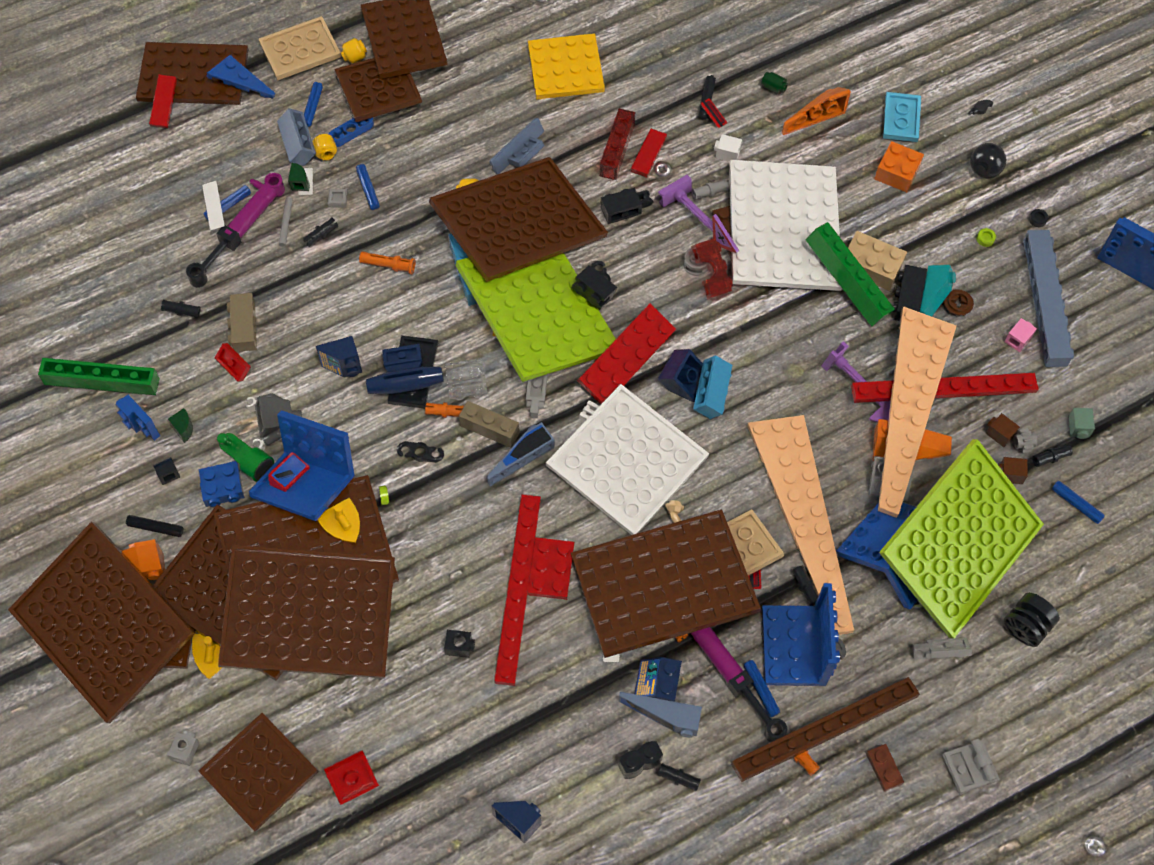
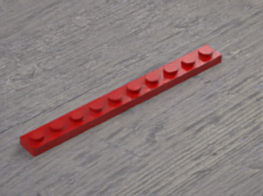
[851,373,1039,403]
[494,494,541,686]

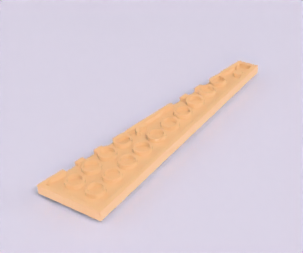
[878,307,956,518]
[747,415,854,635]

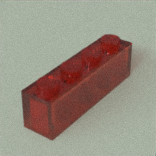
[599,108,636,180]

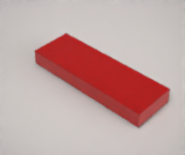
[149,74,177,128]
[631,128,667,177]

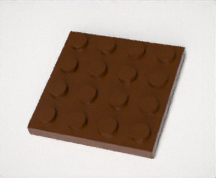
[335,58,422,122]
[198,713,318,832]

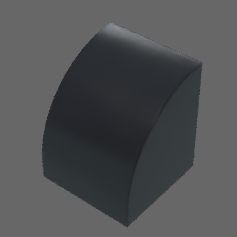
[153,457,180,485]

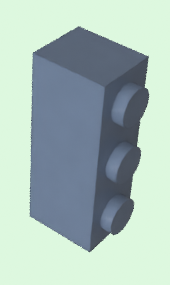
[277,108,316,166]

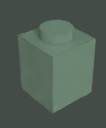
[1068,408,1095,439]

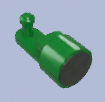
[217,433,274,482]

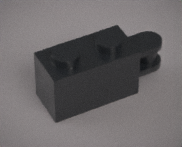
[601,187,654,224]

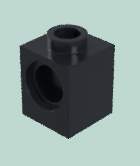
[444,629,475,658]

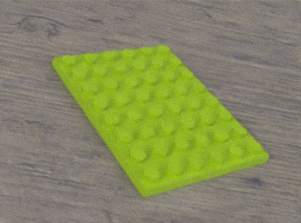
[456,253,616,382]
[879,439,1044,638]

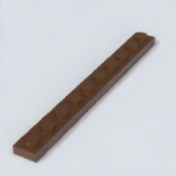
[731,677,920,782]

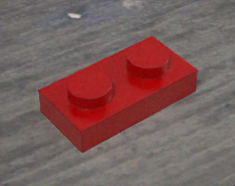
[215,343,251,382]

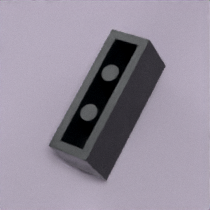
[892,264,927,321]

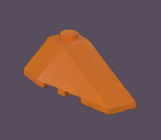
[873,419,952,461]
[121,539,165,580]

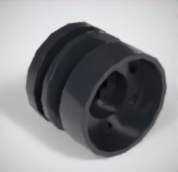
[1004,592,1060,647]

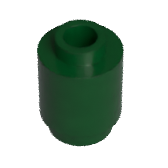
[761,72,788,95]

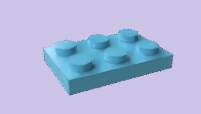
[883,92,921,142]

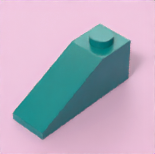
[920,265,956,317]

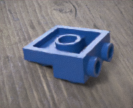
[115,395,160,441]
[198,461,245,507]

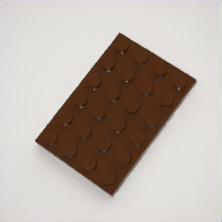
[361,0,448,79]
[136,42,249,105]

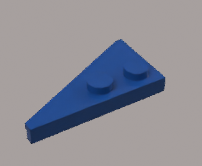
[206,55,275,99]

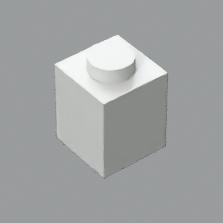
[714,134,742,162]

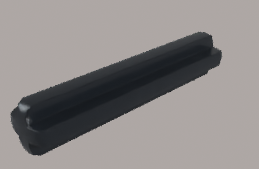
[698,75,716,120]
[126,515,184,537]

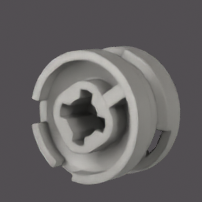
[684,247,710,276]

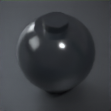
[970,143,1007,179]

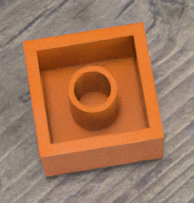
[875,141,924,193]

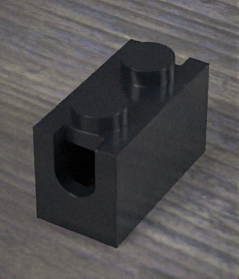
[571,265,617,310]

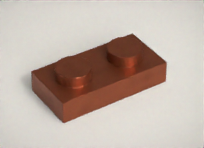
[866,744,904,792]

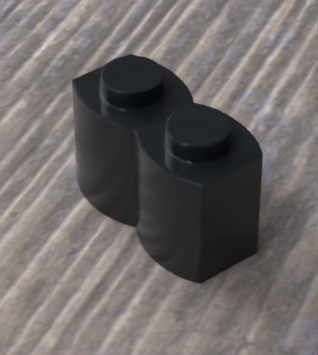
[618,741,663,779]

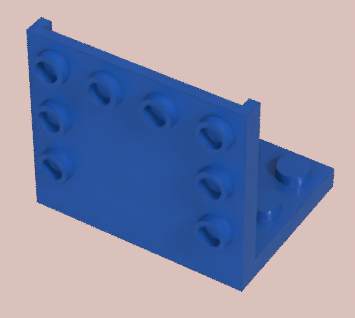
[1097,217,1154,290]
[249,410,355,521]
[836,503,918,610]
[762,583,840,686]

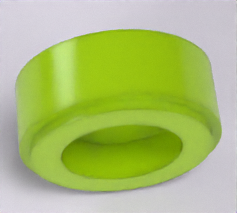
[977,228,996,247]
[379,485,389,506]

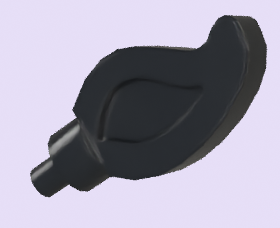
[968,100,993,115]

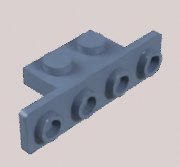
[489,118,544,174]

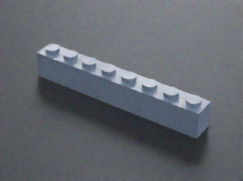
[1023,230,1074,367]

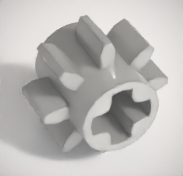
[1013,428,1037,453]

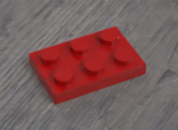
[528,537,575,600]

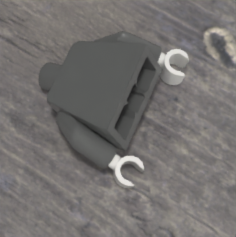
[246,393,302,451]

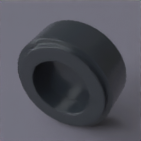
[1029,209,1048,228]

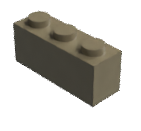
[227,293,257,352]
[459,401,520,448]

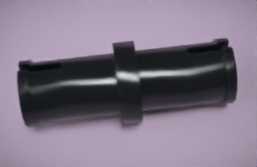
[303,217,339,247]
[161,299,201,318]
[1032,444,1073,467]
[792,565,818,606]
[657,763,701,791]

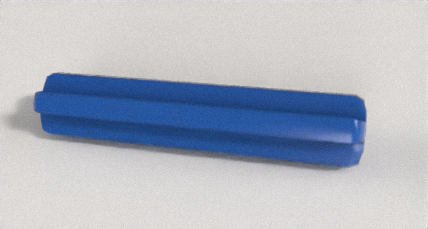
[304,82,323,127]
[356,164,380,210]
[203,185,251,221]
[1052,481,1105,524]
[744,660,780,717]

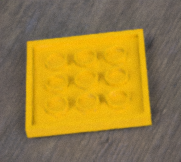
[528,33,605,100]

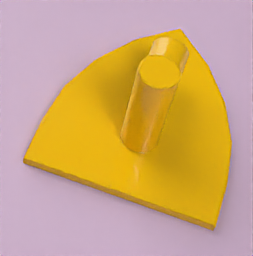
[317,498,360,543]
[192,634,222,679]

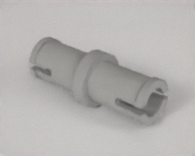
[691,179,729,200]

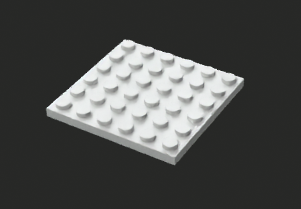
[546,384,709,535]

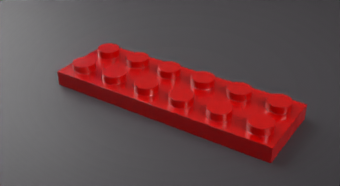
[577,303,676,404]

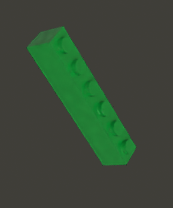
[805,222,895,327]
[38,358,160,395]

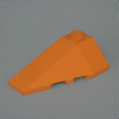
[782,87,851,135]

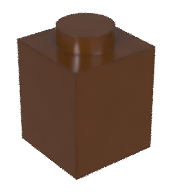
[986,413,1020,447]
[998,457,1028,484]

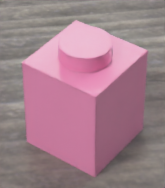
[1005,318,1037,352]

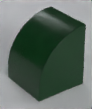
[288,163,310,191]
[168,408,193,443]

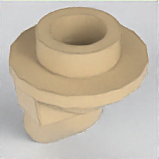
[665,500,685,523]

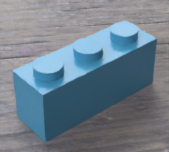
[693,355,733,419]

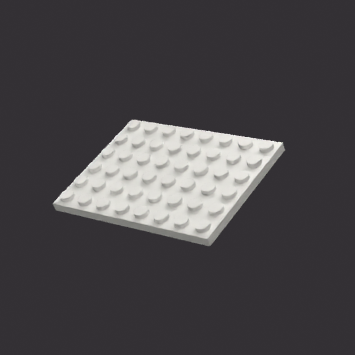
[729,160,842,291]

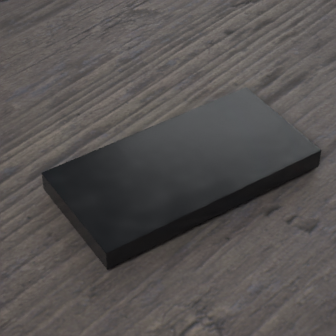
[388,335,439,409]

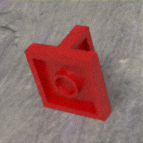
[324,750,379,805]

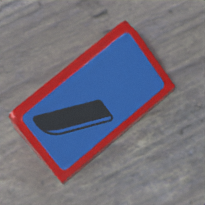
[268,452,310,492]

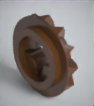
[943,289,974,317]

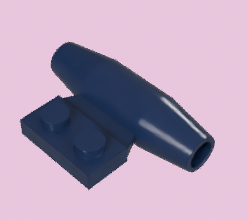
[366,344,444,394]

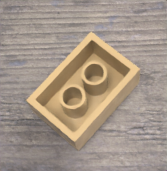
[848,231,907,291]

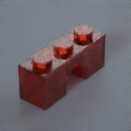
[691,238,733,299]

